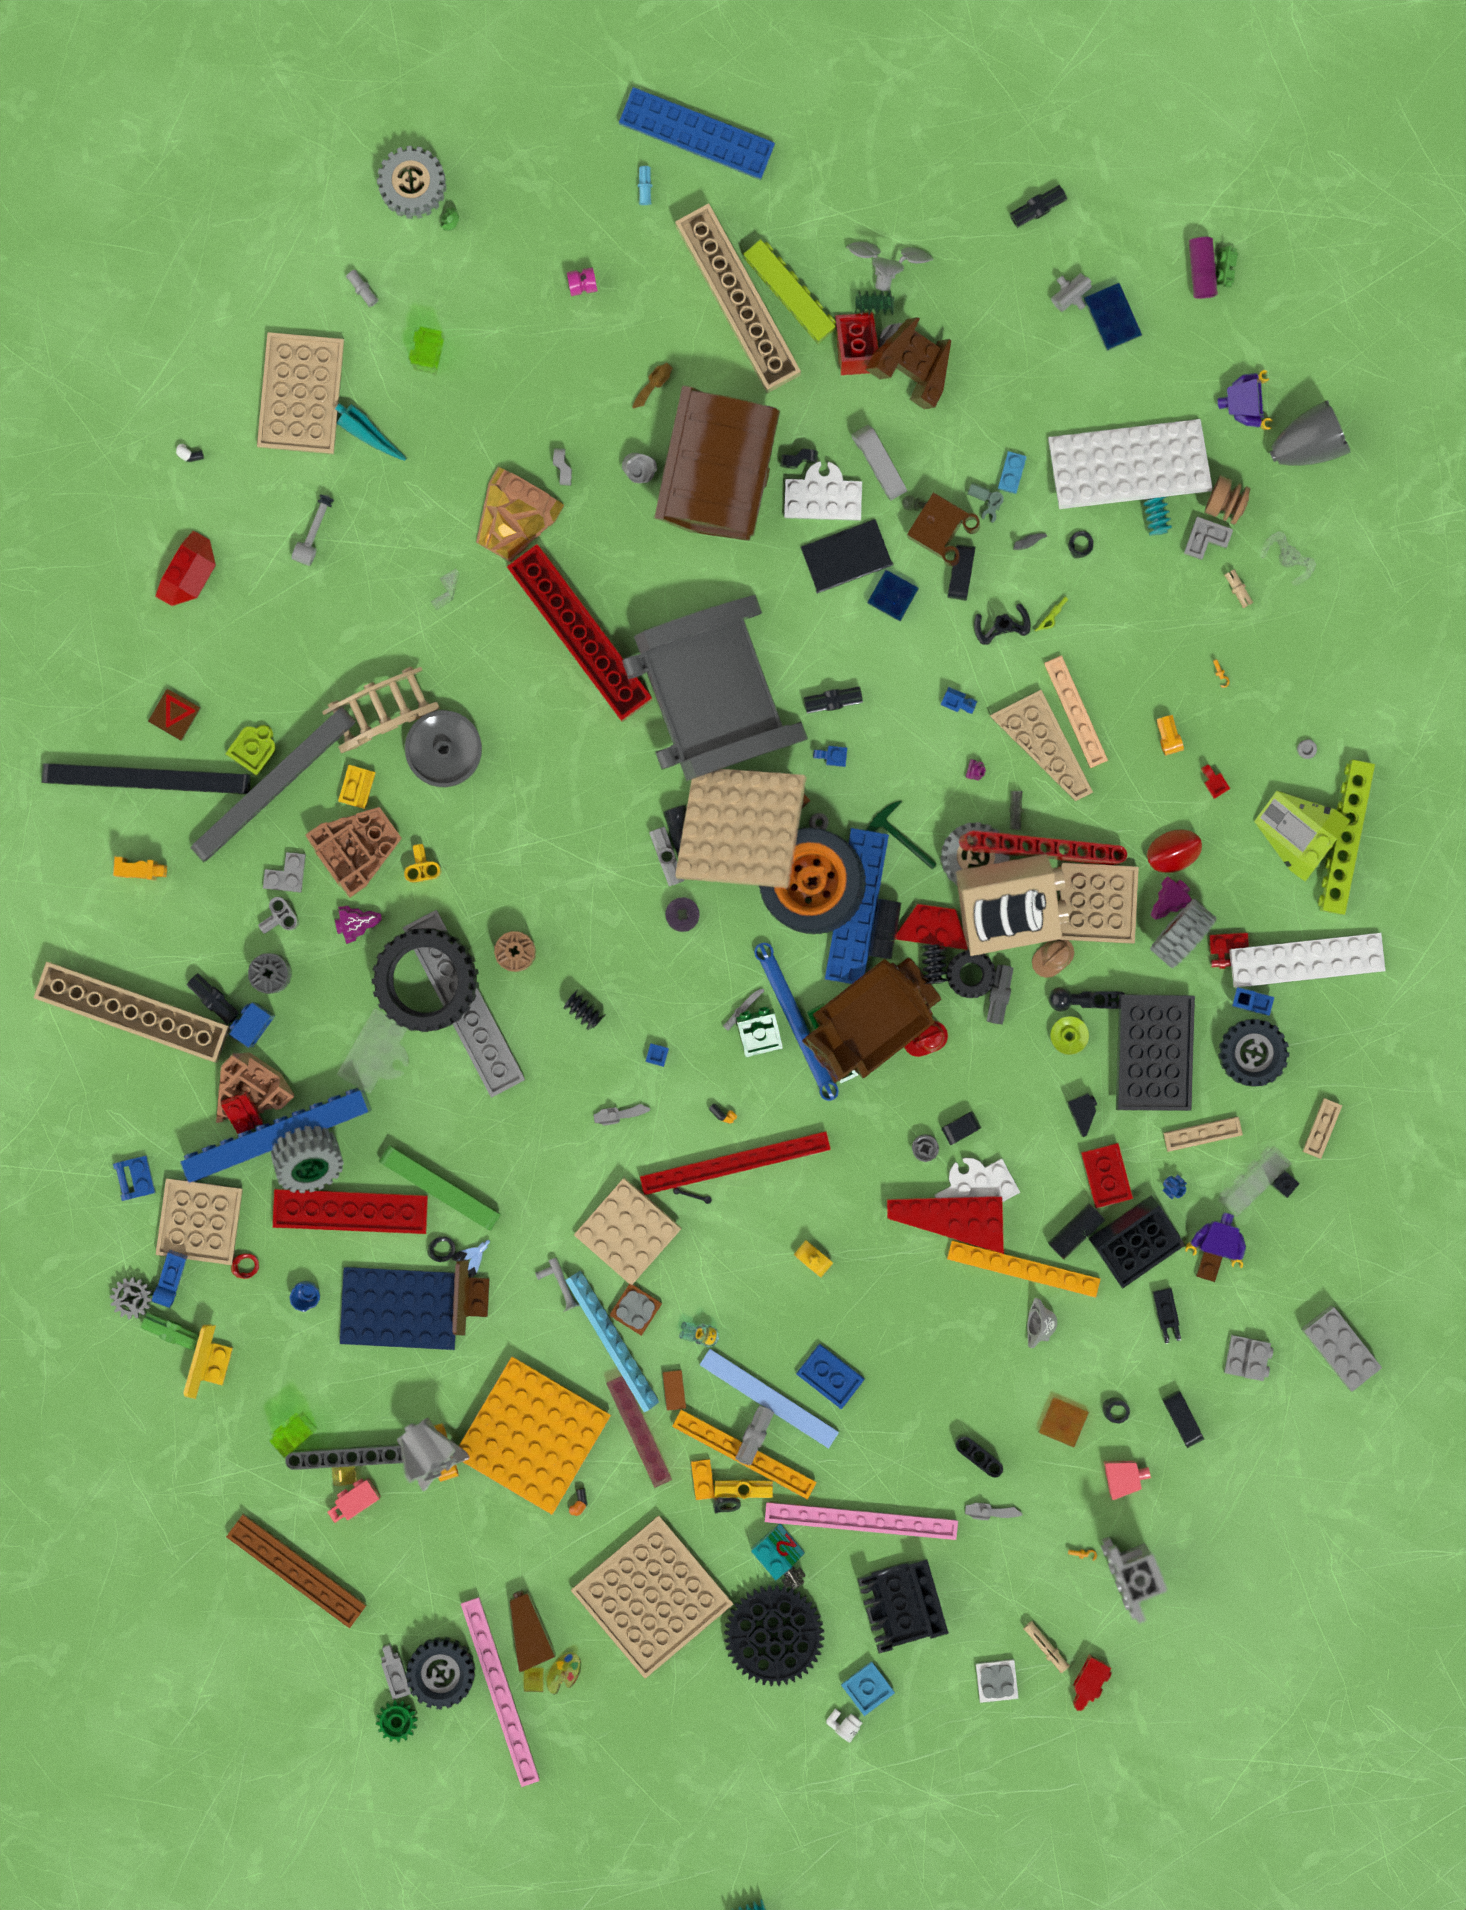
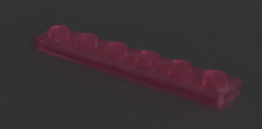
[606,1375,672,1488]

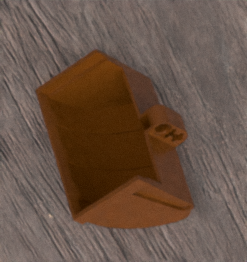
[654,386,780,541]

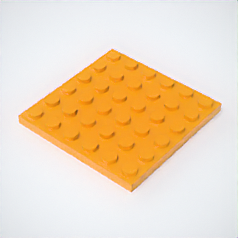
[459,1356,611,1515]

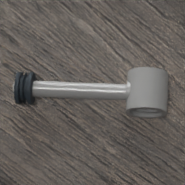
[292,494,334,566]

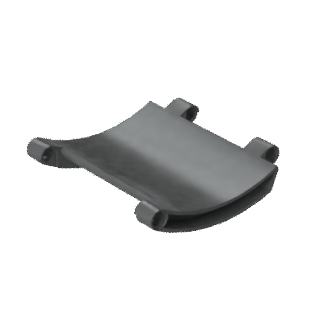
[622,595,808,781]

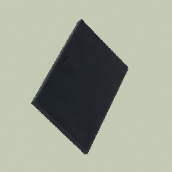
[800,519,893,594]

